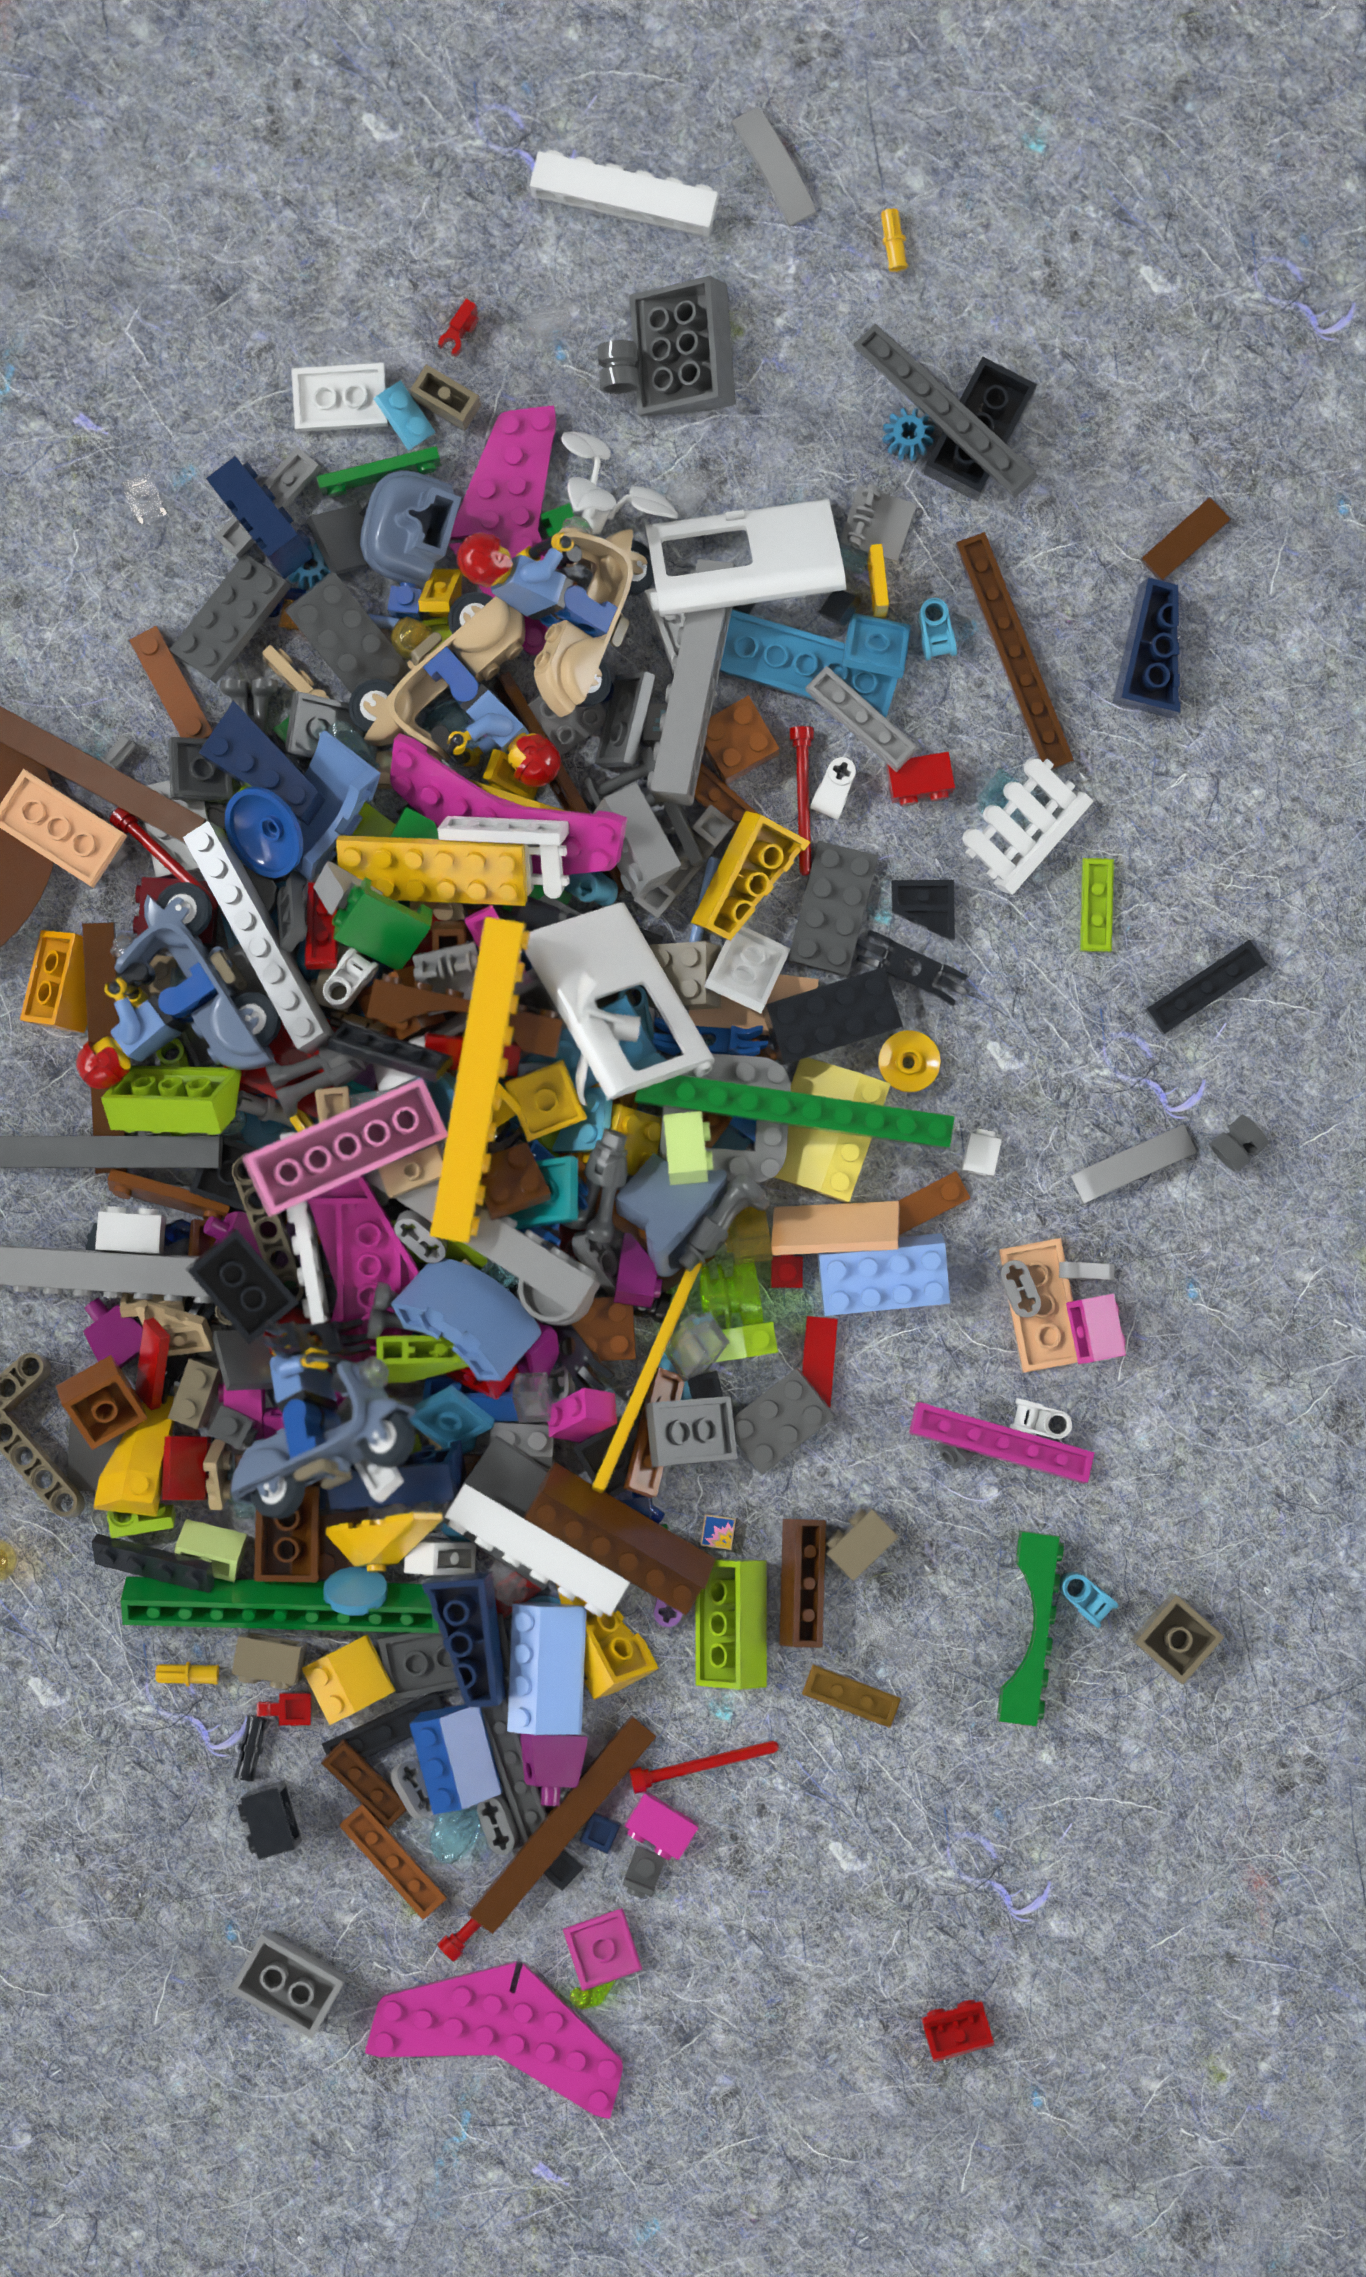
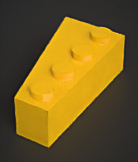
[691,811,811,941]

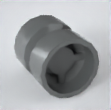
[597,340,640,394]
[1209,1114,1270,1173]

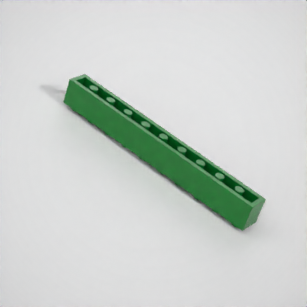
[634,1069,955,1149]
[120,1576,439,1633]

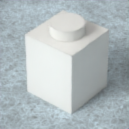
[961,1129,1002,1178]

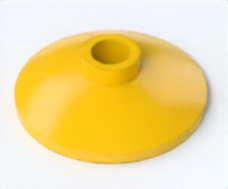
[878,1030,941,1093]

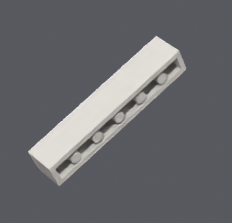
[530,150,718,237]
[445,1483,630,1617]

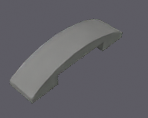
[731,107,816,228]
[633,804,735,920]
[1070,1124,1197,1204]

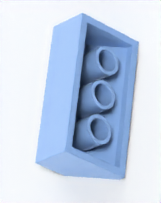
[507,1601,586,1735]

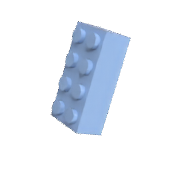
[818,1233,950,1316]

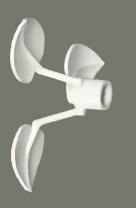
[561,432,678,534]
[575,970,640,1106]

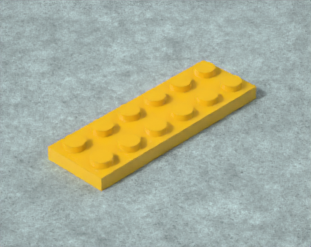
[336,835,528,906]

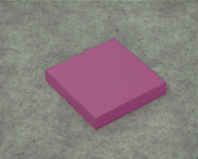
[562,1908,643,1991]

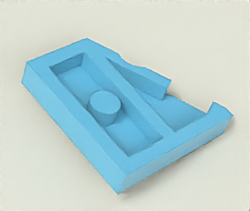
[552,1087,613,1154]

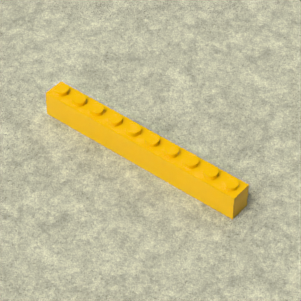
[430,917,530,1243]

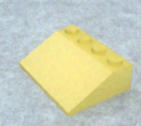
[773,1057,891,1203]

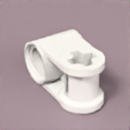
[810,757,856,820]
[323,947,379,1009]
[1009,1398,1072,1439]

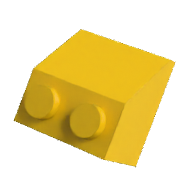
[301,1634,396,1725]

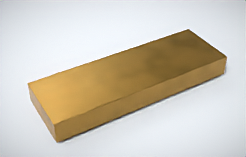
[801,1664,901,1728]

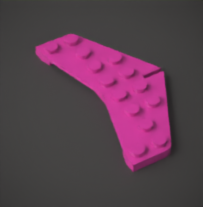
[448,405,557,656]
[390,733,627,875]
[307,1175,420,1406]
[365,1961,623,2119]

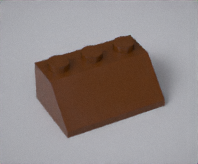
[254,1486,320,1582]

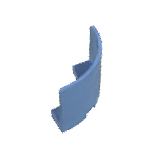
[295,731,380,882]
[391,1258,541,1381]

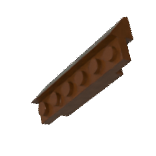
[523,1462,716,1616]

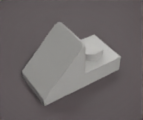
[313,860,383,915]

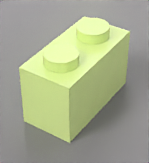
[663,1111,713,1185]
[175,1519,247,1582]

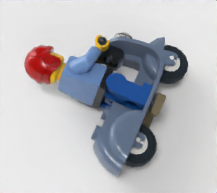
[76,882,281,1089]
[231,1306,416,1519]

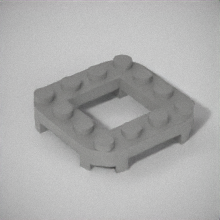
[660,1054,791,1183]

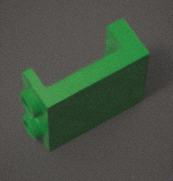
[332,877,433,970]

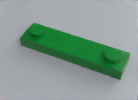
[317,446,442,497]

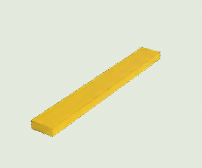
[591,1263,702,1493]

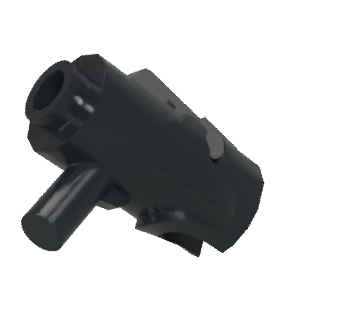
[510,895,581,932]

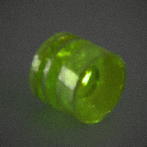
[699,1258,764,1331]

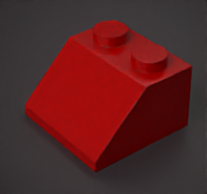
[162,1435,212,1500]

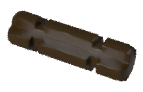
[329,1010,389,1036]

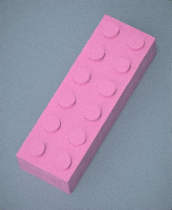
[242,1078,448,1217]

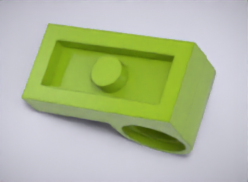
[107,1503,176,1538]

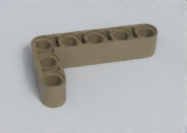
[215,1154,306,1325]
[0,1352,85,1518]

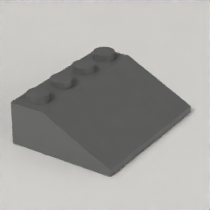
[629,275,736,416]
[442,1435,551,1590]

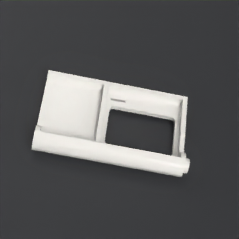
[645,499,846,617]
[524,903,715,1100]

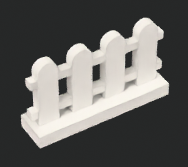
[963,758,1094,895]
[438,816,570,899]

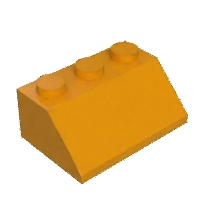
[20,930,87,1033]

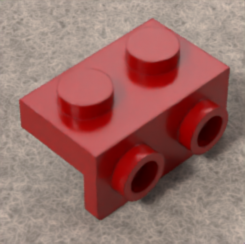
[921,1999,995,2063]

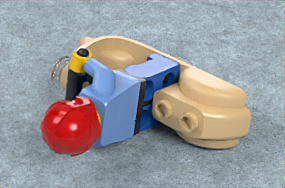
[457,516,654,717]
[348,592,561,787]

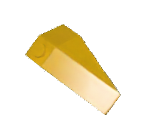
[93,1396,175,1517]
[326,1512,442,1573]
[555,1583,659,1700]

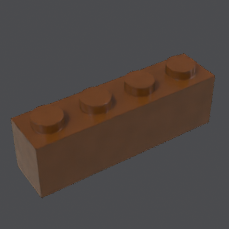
[779,1519,826,1648]

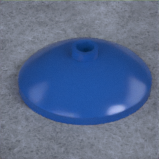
[225,787,303,878]

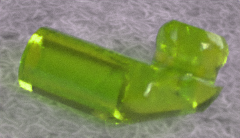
[569,1980,616,2010]

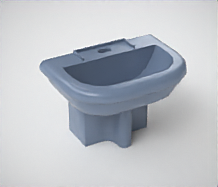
[360,470,461,590]
[615,1153,728,1277]

